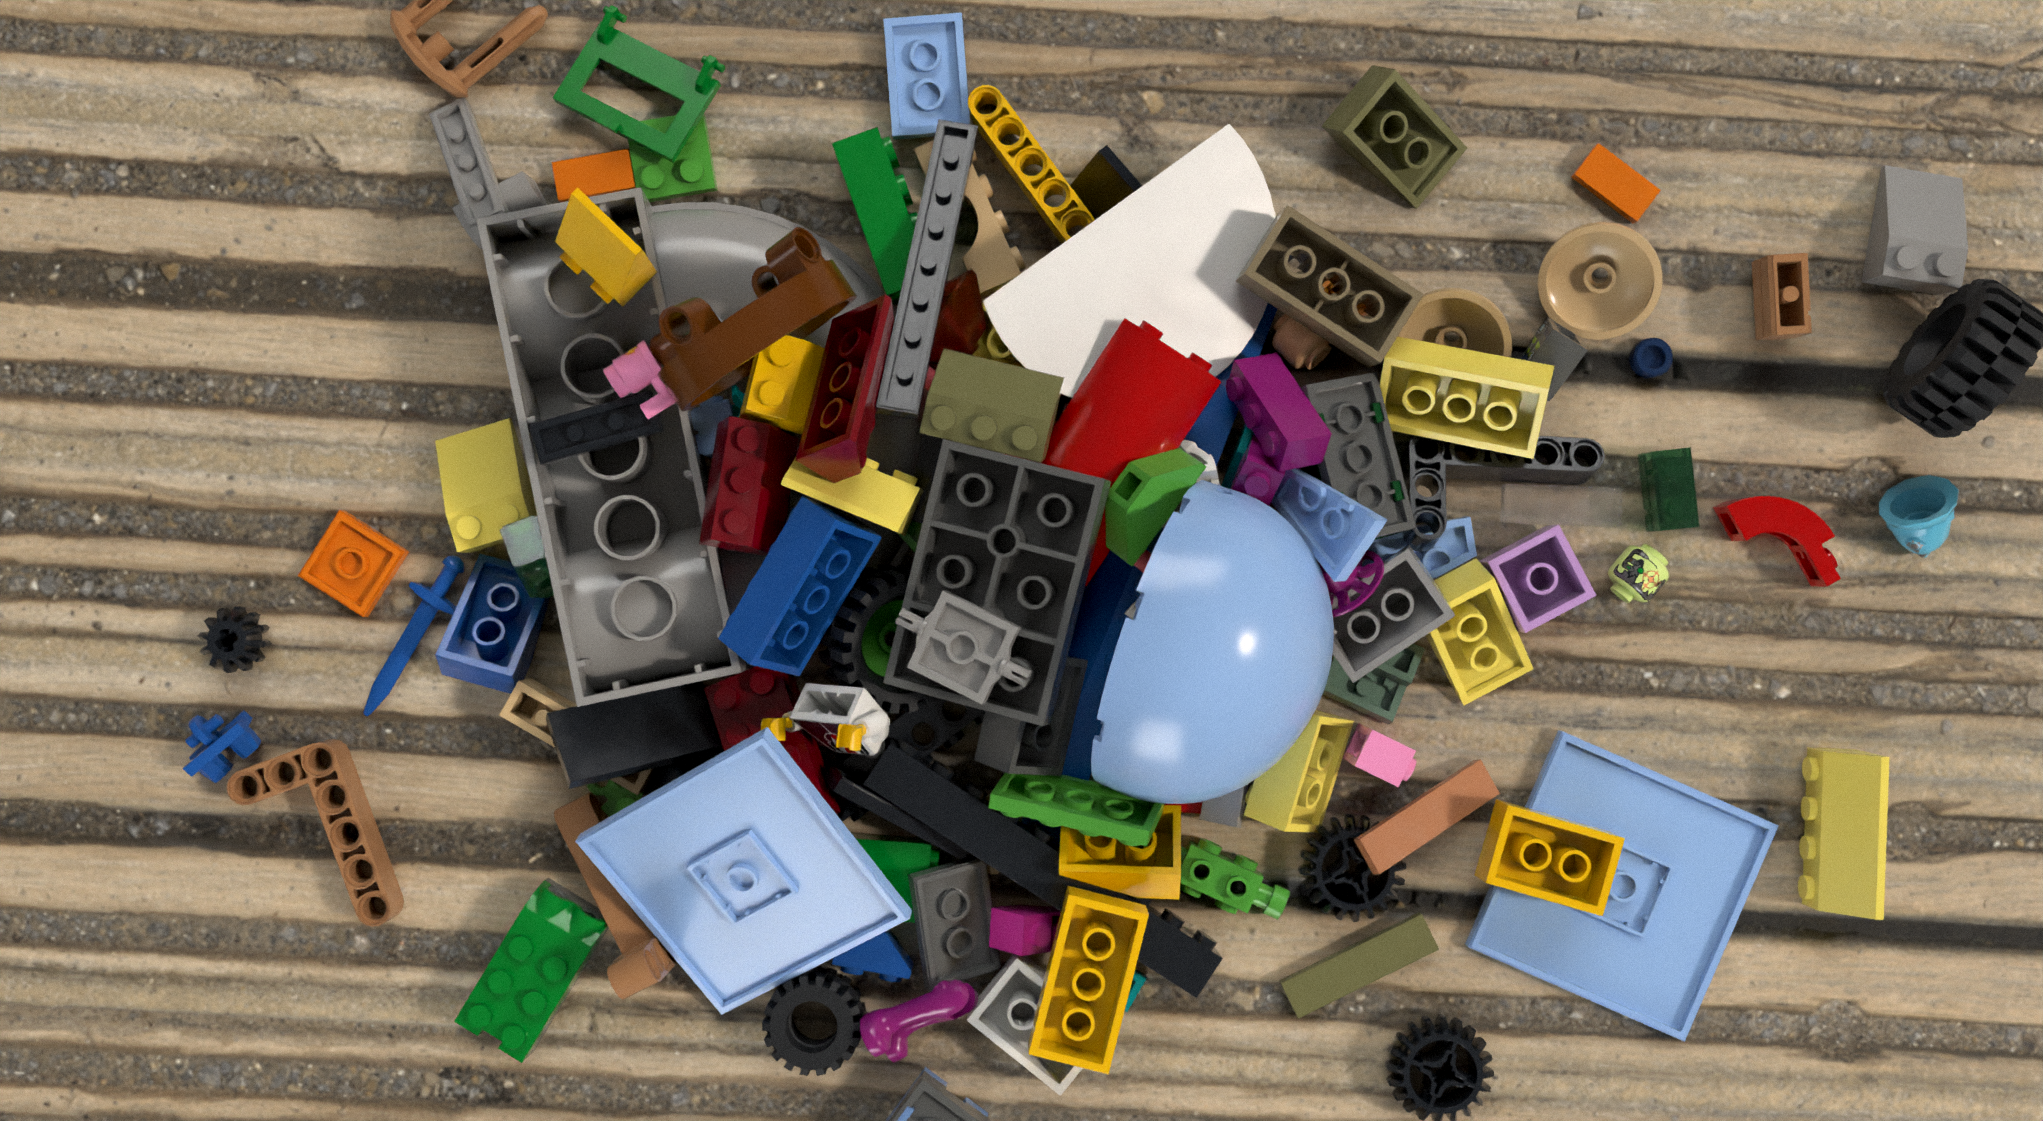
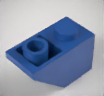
[832,929,914,982]

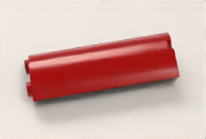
[1034,318,1221,586]

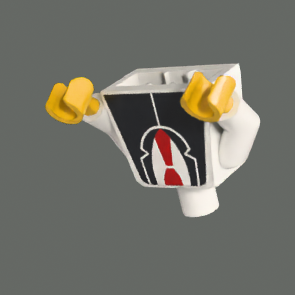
[761,683,890,759]

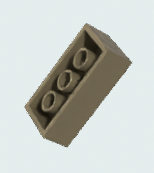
[1236,205,1424,368]

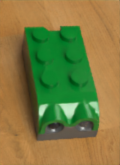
[454,878,609,1063]

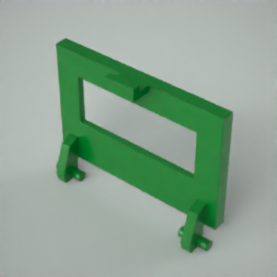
[553,5,725,163]

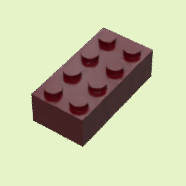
[704,666,841,813]

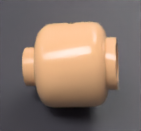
[1272,314,1331,370]

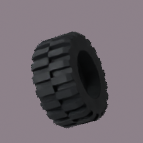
[1883,279,2043,438]

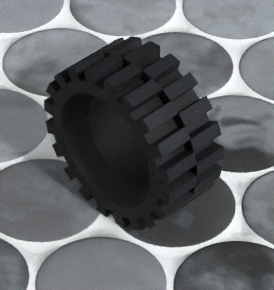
[818,564,937,714]

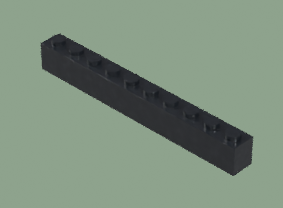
[863,738,1223,998]

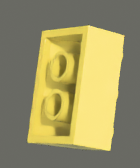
[781,458,923,536]
[1244,710,1354,833]

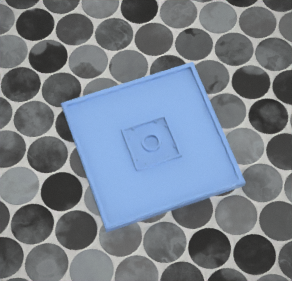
[575,727,912,1015]
[1465,730,1779,1042]

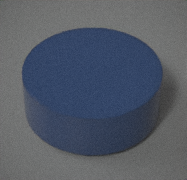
[1629,338,1673,378]

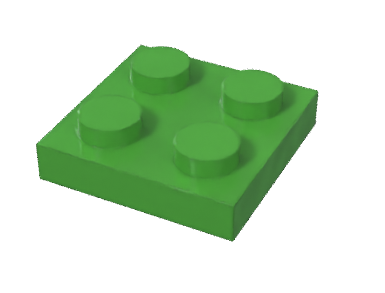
[628,114,718,202]

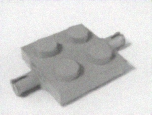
[895,590,1032,705]

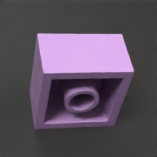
[1479,525,1597,633]

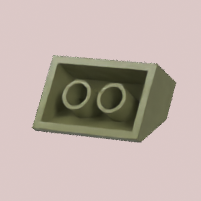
[919,349,1065,463]

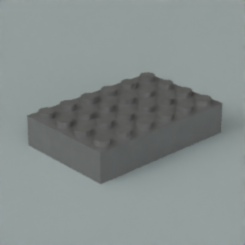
[883,439,1111,726]

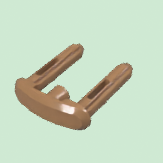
[389,0,548,98]

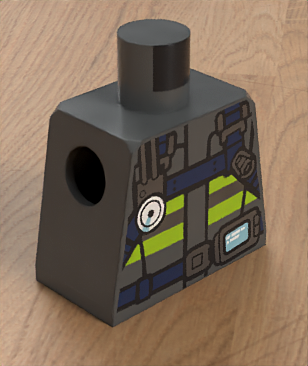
[1520,317,1588,401]

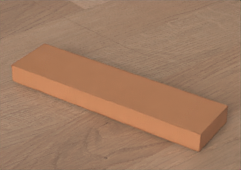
[1354,759,1500,875]

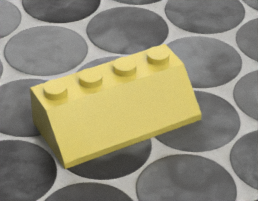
[1798,747,1889,920]

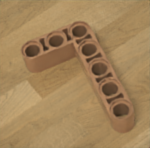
[227,739,404,927]
[554,792,677,1000]

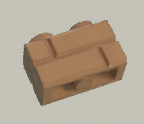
[1752,253,1812,340]

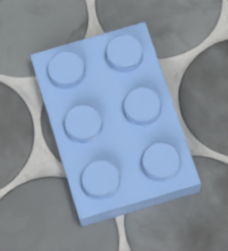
[883,13,970,140]

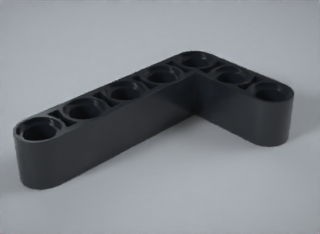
[1401,435,1605,552]

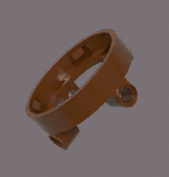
[650,227,857,412]

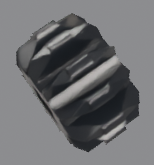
[197,606,272,673]

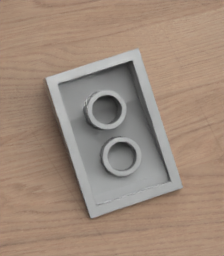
[1862,165,1968,295]

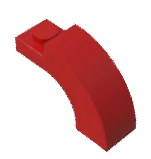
[1712,496,1841,587]

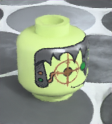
[1608,544,1669,603]

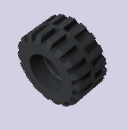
[762,966,866,1076]

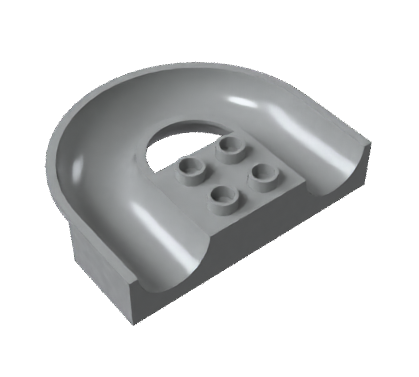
[476,187,929,707]

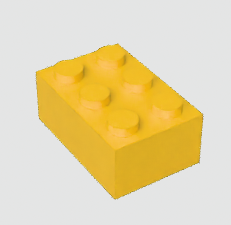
[1474,799,1625,916]

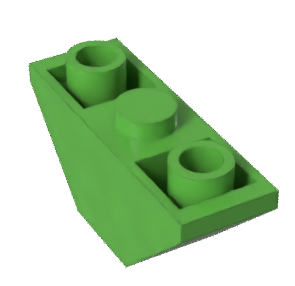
[1105,448,1206,567]

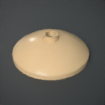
[1538,222,1663,340]
[1398,288,1512,358]

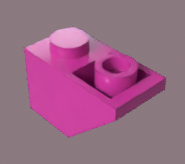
[989,904,1061,956]

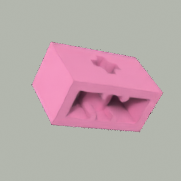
[1343,723,1417,787]

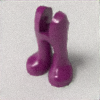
[860,979,978,1063]

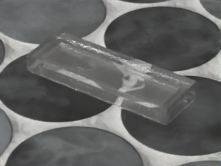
[1500,484,1623,528]

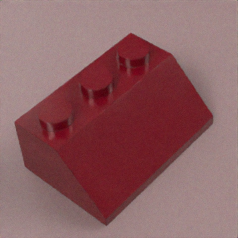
[699,416,798,556]

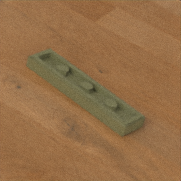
[1279,912,1439,1019]

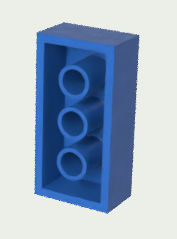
[718,496,882,676]

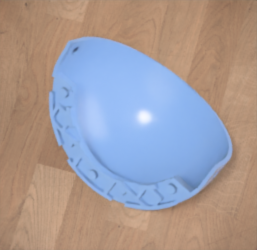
[1091,480,1334,804]

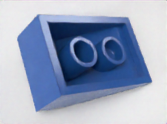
[435,554,552,694]

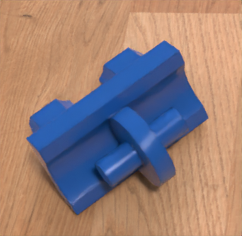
[183,710,261,783]

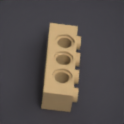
[499,678,657,795]

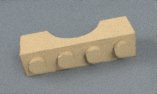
[914,140,1026,300]

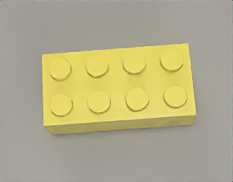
[1380,337,1554,459]

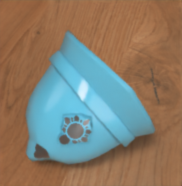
[1879,475,1959,558]

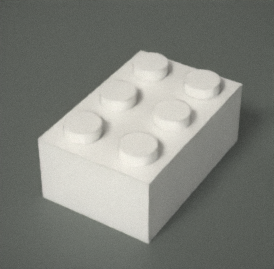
[967,954,1083,1096]

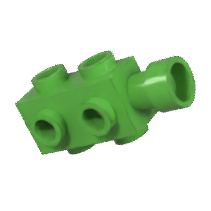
[1180,838,1290,920]

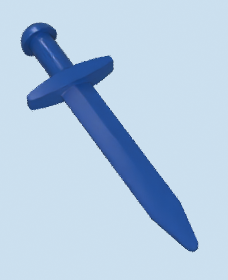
[364,556,465,716]

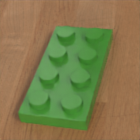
[989,772,1164,846]

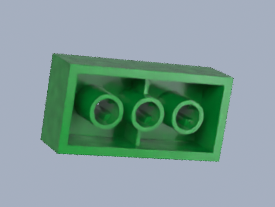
[832,127,918,306]

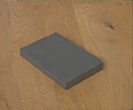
[908,856,1001,991]

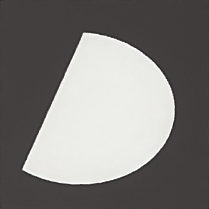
[983,124,1275,398]

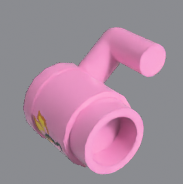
[603,340,675,419]

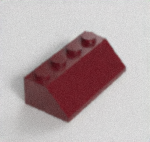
[795,294,894,483]

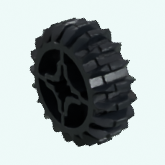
[1298,814,1406,922]
[1385,1014,1494,1121]

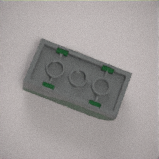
[1301,372,1416,540]

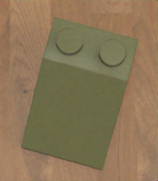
[1321,65,1467,209]

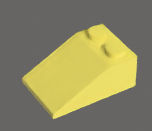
[435,418,541,553]
[1425,558,1533,706]

